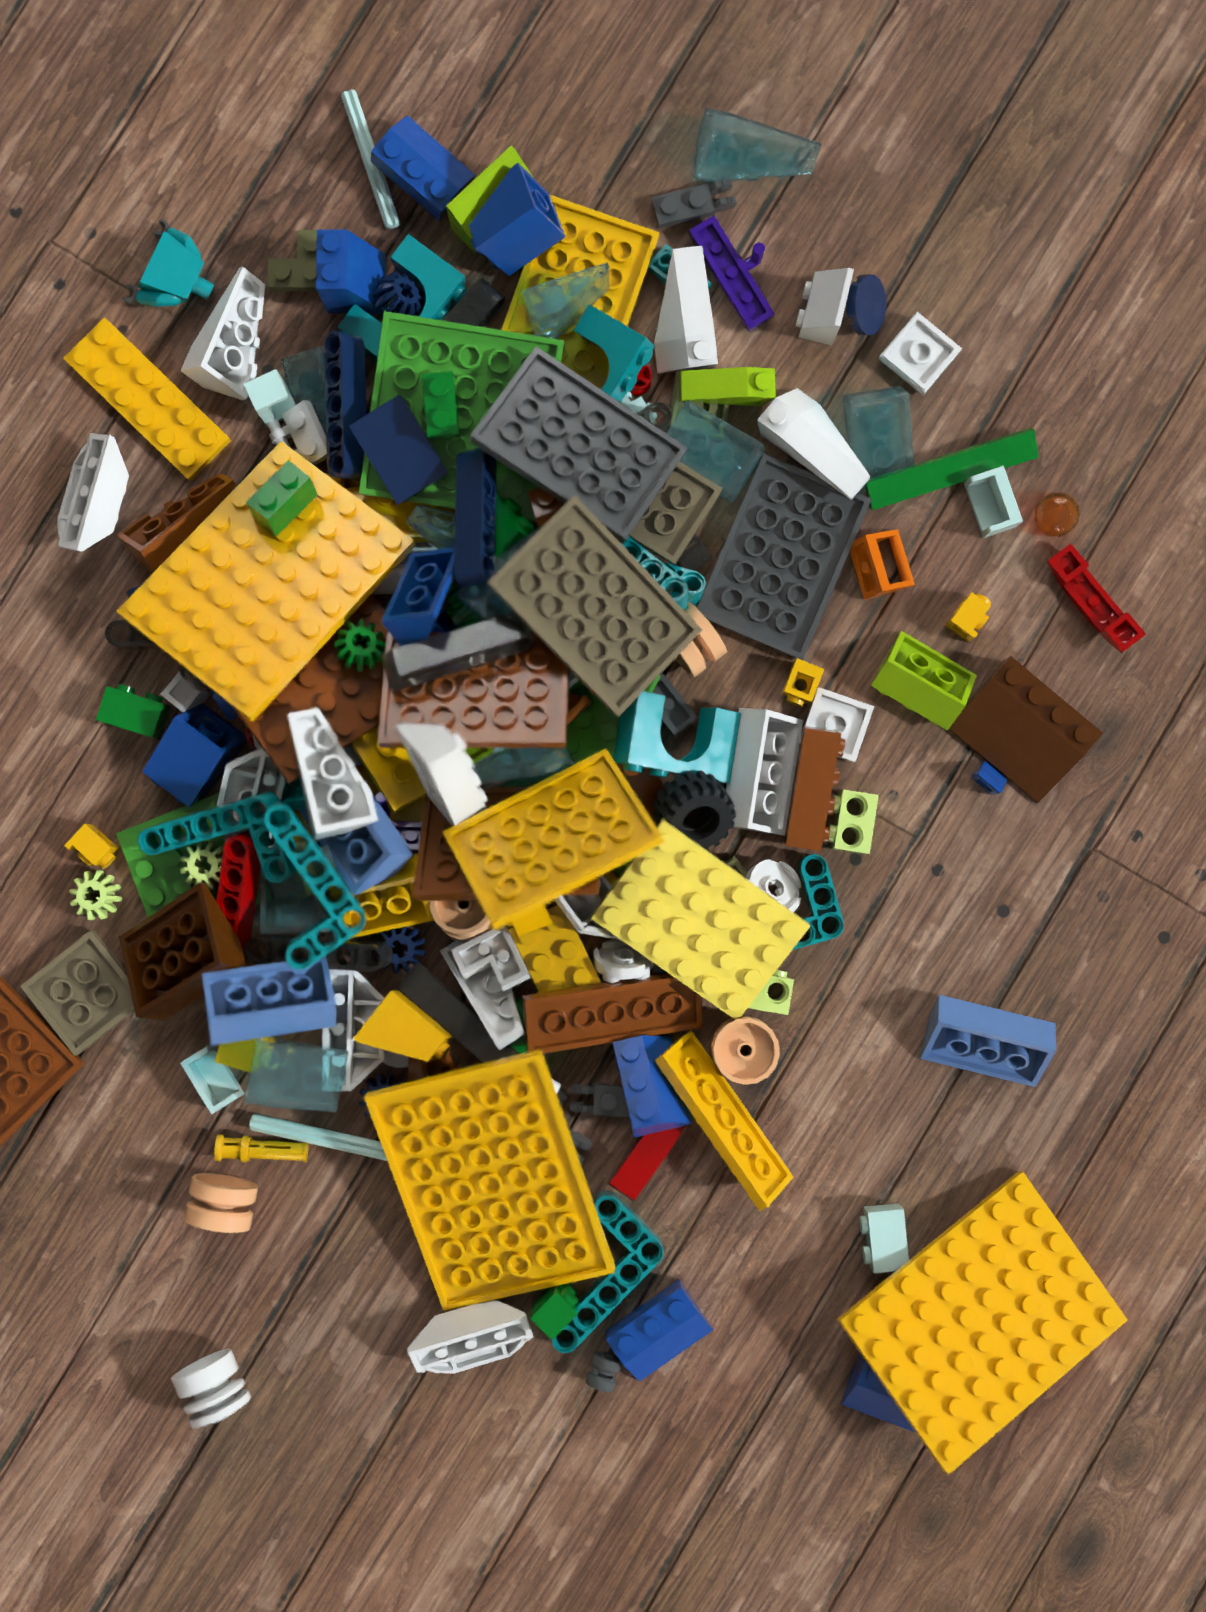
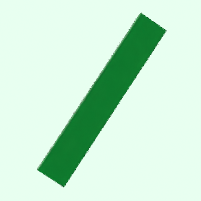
[865,428,1039,511]

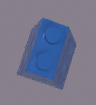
[469,163,565,276]
[316,229,386,314]
[142,703,247,808]

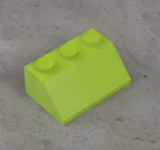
[446,146,533,253]
[871,631,977,731]

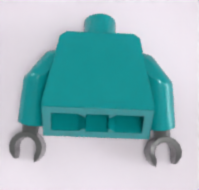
[122,219,214,307]

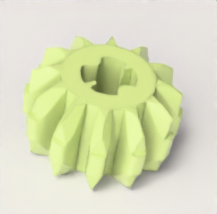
[180,840,224,890]
[69,870,122,920]

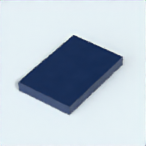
[349,394,449,505]

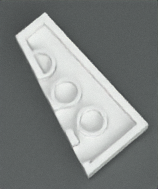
[440,941,525,1050]

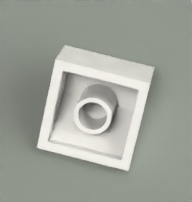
[795,268,854,346]

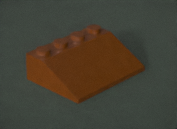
[949,656,1103,803]
[119,882,246,1021]

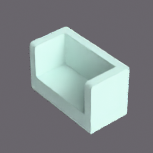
[244,369,296,427]
[964,466,1023,538]
[180,1045,245,1115]

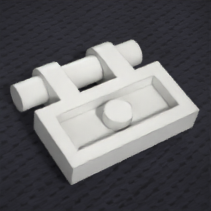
[267,400,327,466]

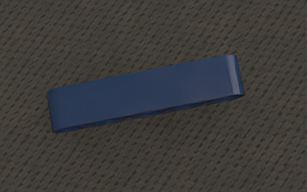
[324,331,366,481]
[454,448,497,587]

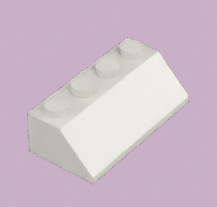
[726,708,803,836]
[396,723,488,827]

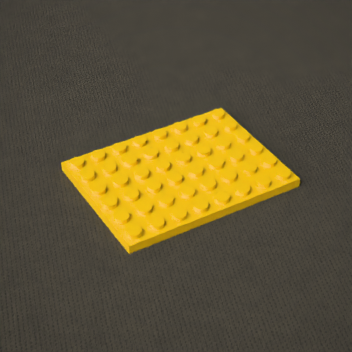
[117,441,416,722]
[364,1049,616,1311]
[837,1171,1128,1475]

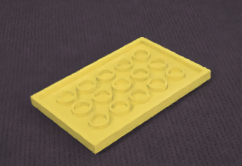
[591,819,810,1019]

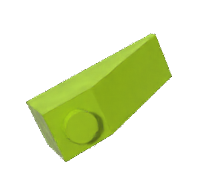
[679,367,776,406]

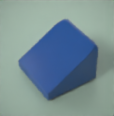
[971,761,1007,795]

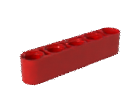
[217,829,261,962]

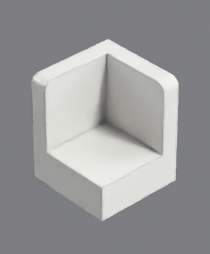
[161,671,210,713]

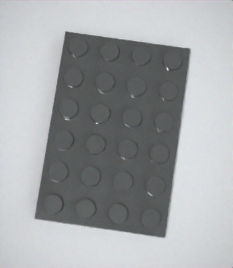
[469,347,688,544]
[697,453,872,660]

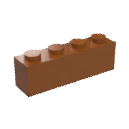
[784,726,845,851]

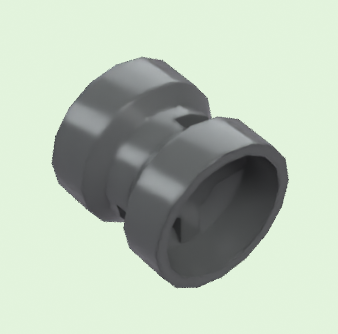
[586,1351,622,1392]

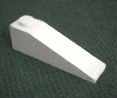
[654,246,718,374]
[181,267,265,400]
[757,388,870,500]
[287,708,378,840]

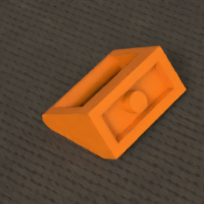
[850,529,915,600]

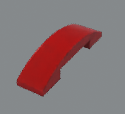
[1047,543,1146,653]

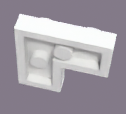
[451,925,531,991]

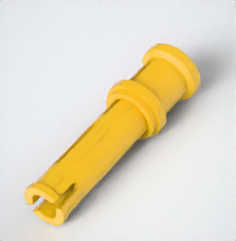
[214,1134,309,1163]

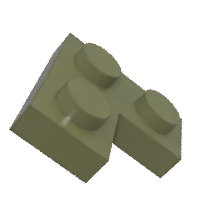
[268,230,317,291]

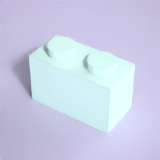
[859,1203,909,1273]

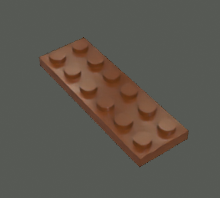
[522,973,703,1054]

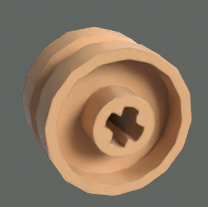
[675,602,727,678]
[430,899,494,943]
[711,1015,780,1085]
[183,1173,259,1233]

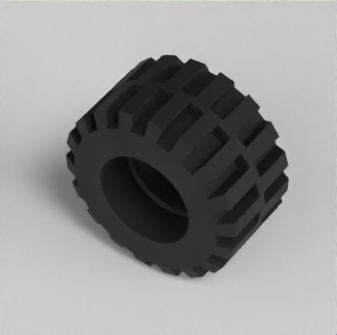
[653,770,736,851]

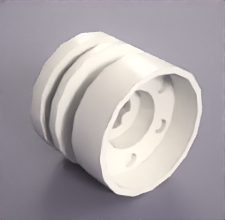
[171,1348,251,1429]

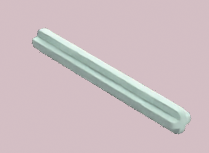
[341,89,400,229]
[249,1114,387,1161]

